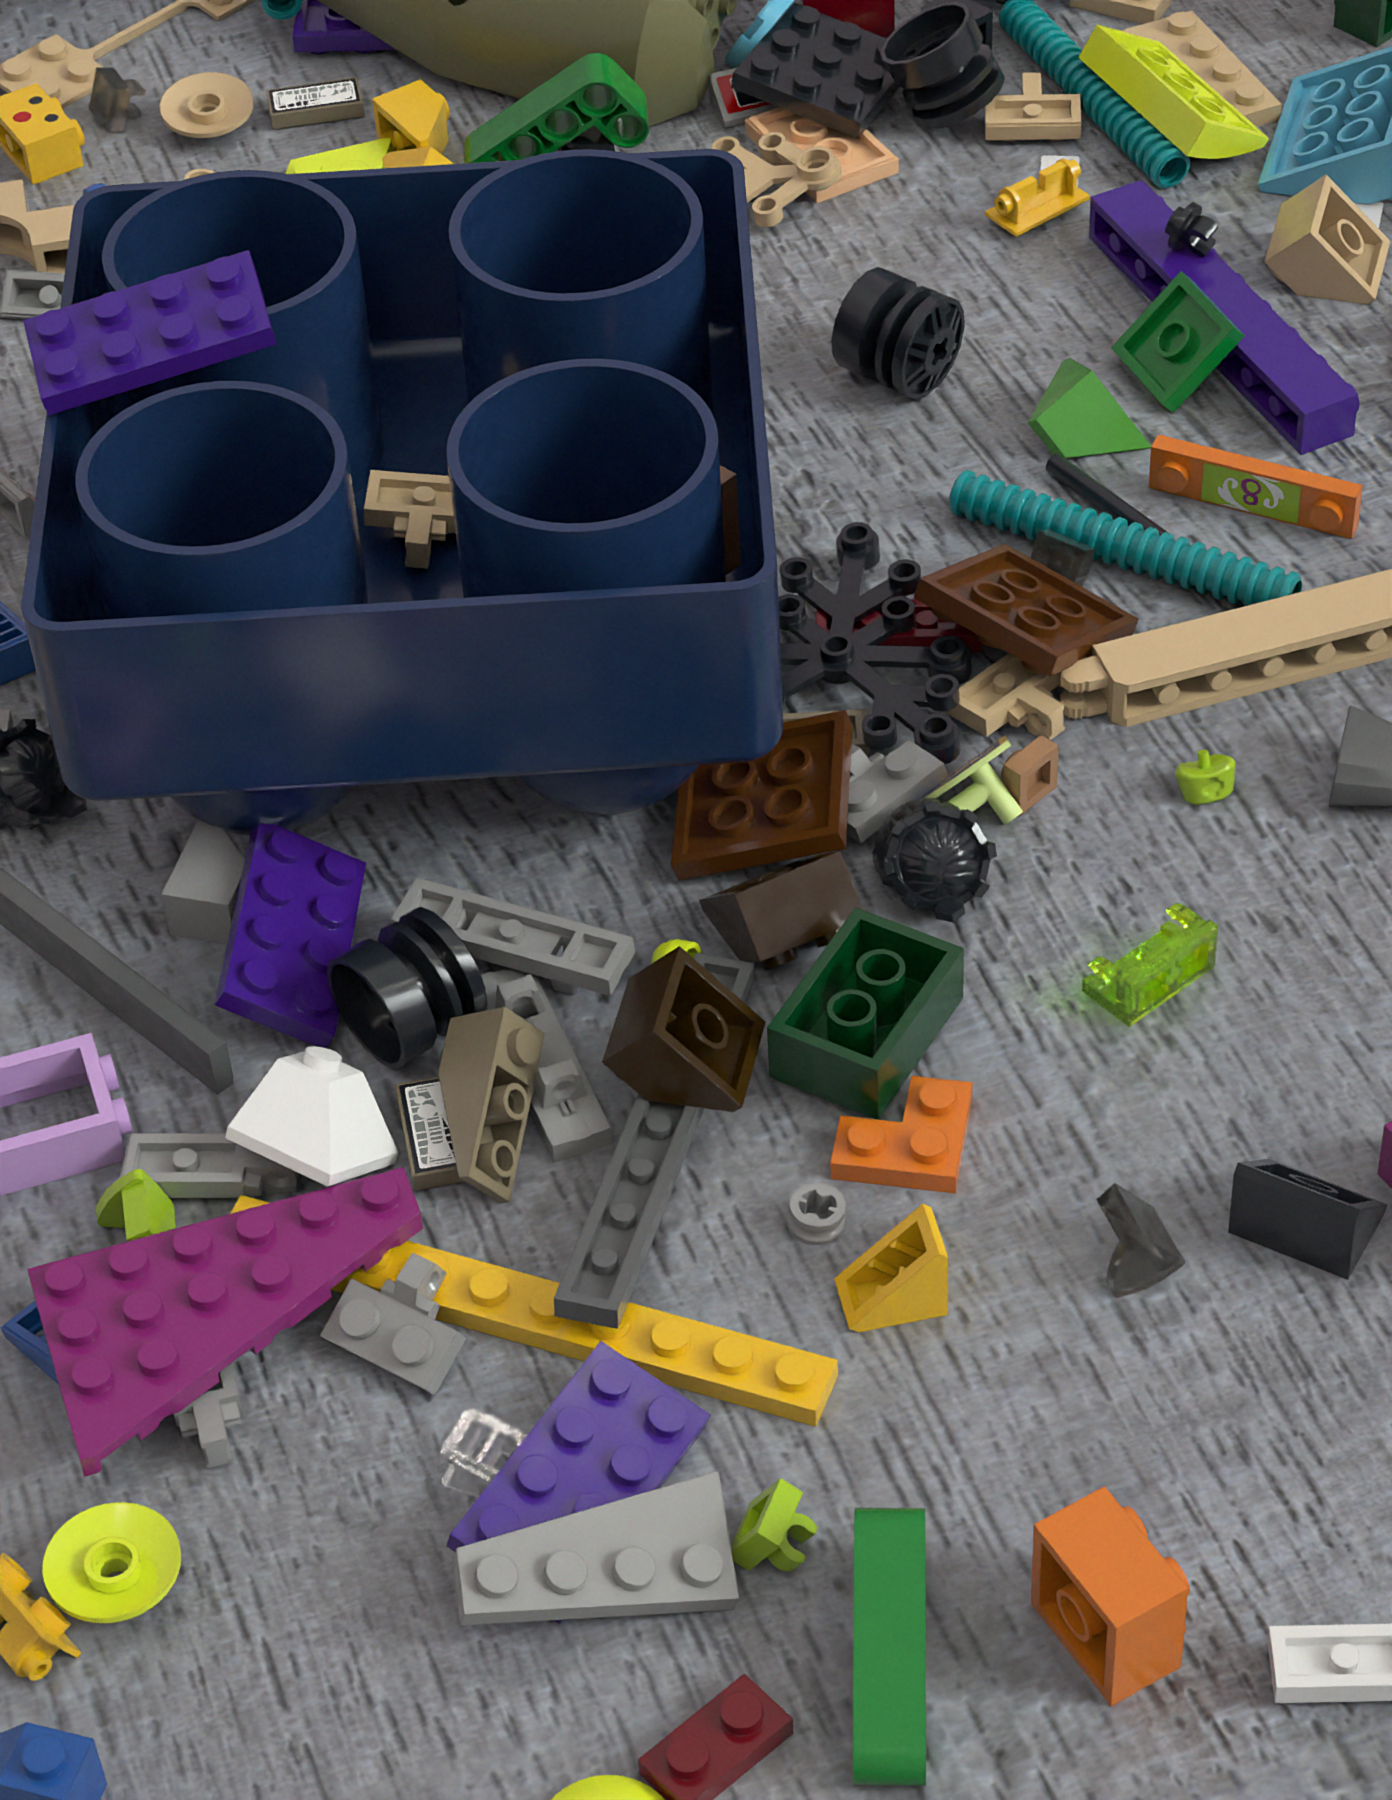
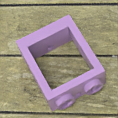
[0,1033,133,1196]

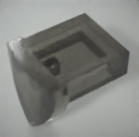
[1096,1183,1185,1298]

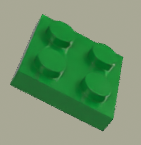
[1111,271,1245,413]

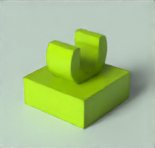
[731,1478,818,1572]

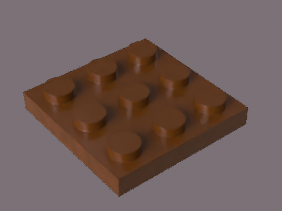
[913,543,1139,677]
[671,710,853,881]

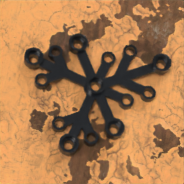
[778,522,972,765]

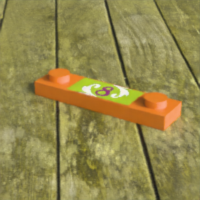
[1149,434,1363,539]

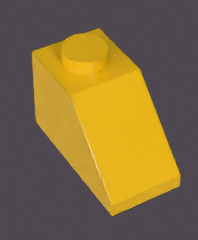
[372,79,450,155]

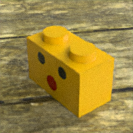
[0,83,85,185]

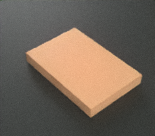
[745,107,899,203]

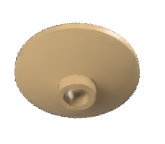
[160,72,253,138]

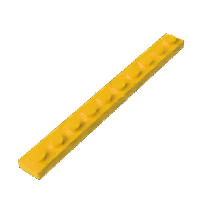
[230,1195,838,1427]

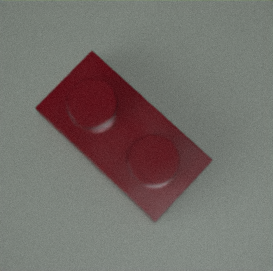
[638,1673,794,1800]

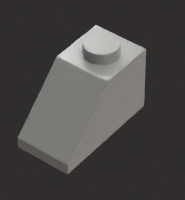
[161,820,245,944]

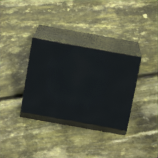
[1228,1159,1388,1280]

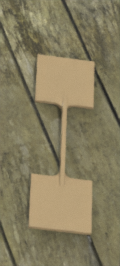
[0,0,256,109]

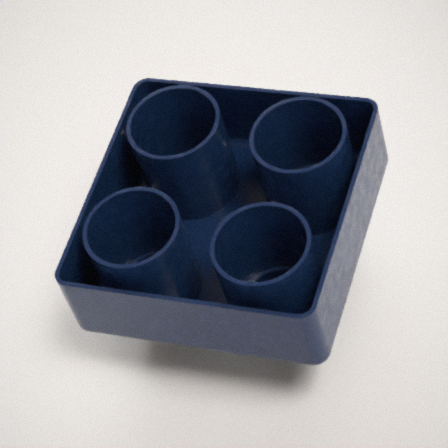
[21,149,783,835]

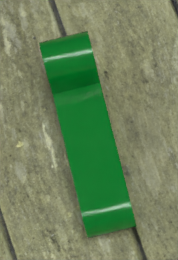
[463,53,649,163]
[853,1508,926,1786]

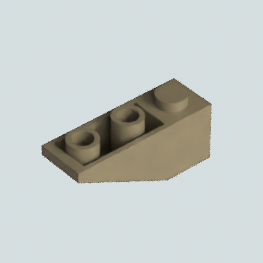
[438,1006,545,1203]

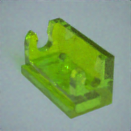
[1082,903,1218,1027]

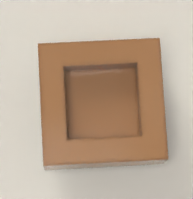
[1001,735,1059,817]

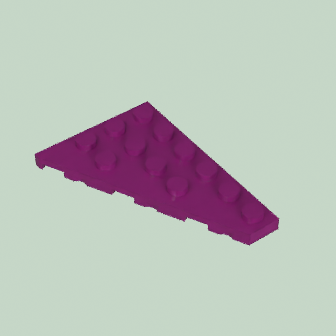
[27,1167,423,1477]

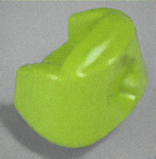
[1174,749,1236,805]

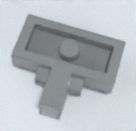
[847,740,949,844]
[320,1253,466,1395]

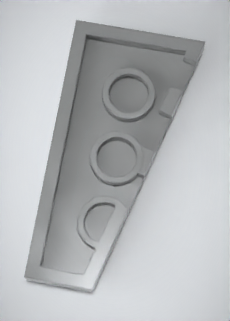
[452,1471,739,1625]

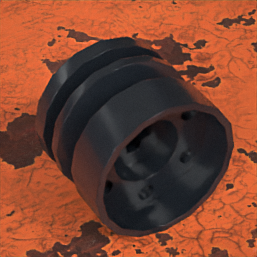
[880,2,1005,129]
[831,267,965,399]
[327,907,487,1069]

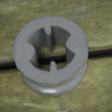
[787,1182,846,1245]

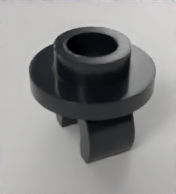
[1165,202,1218,257]

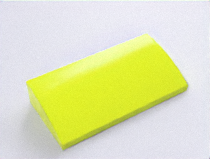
[1078,25,1269,159]

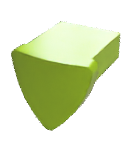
[96,1169,176,1241]

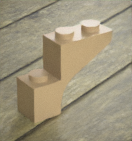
[0,179,74,273]

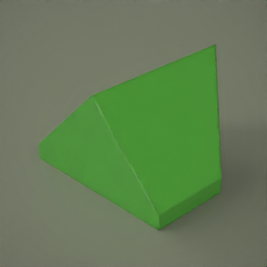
[1028,358,1151,458]

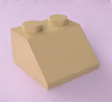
[1264,174,1390,304]

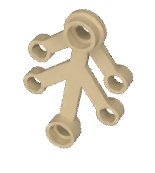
[711,132,842,227]

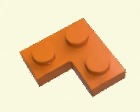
[830,1076,973,1194]

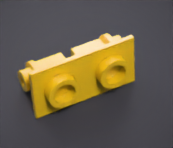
[984,158,1090,237]
[0,1553,82,1681]

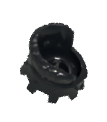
[0,719,87,830]
[872,798,997,923]

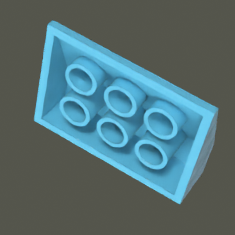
[1257,46,1392,204]

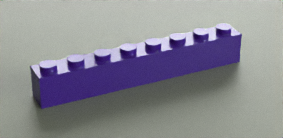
[1089,180,1360,455]

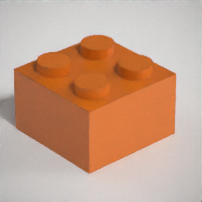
[1031,1486,1190,1706]

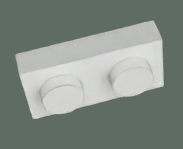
[1267,1624,1392,1703]

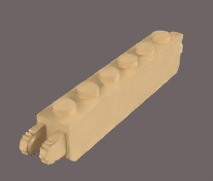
[1060,569,1392,727]

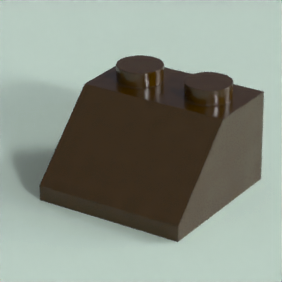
[699,851,863,970]
[602,946,766,1112]

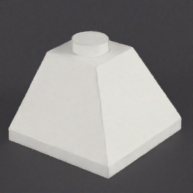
[225,1046,398,1187]

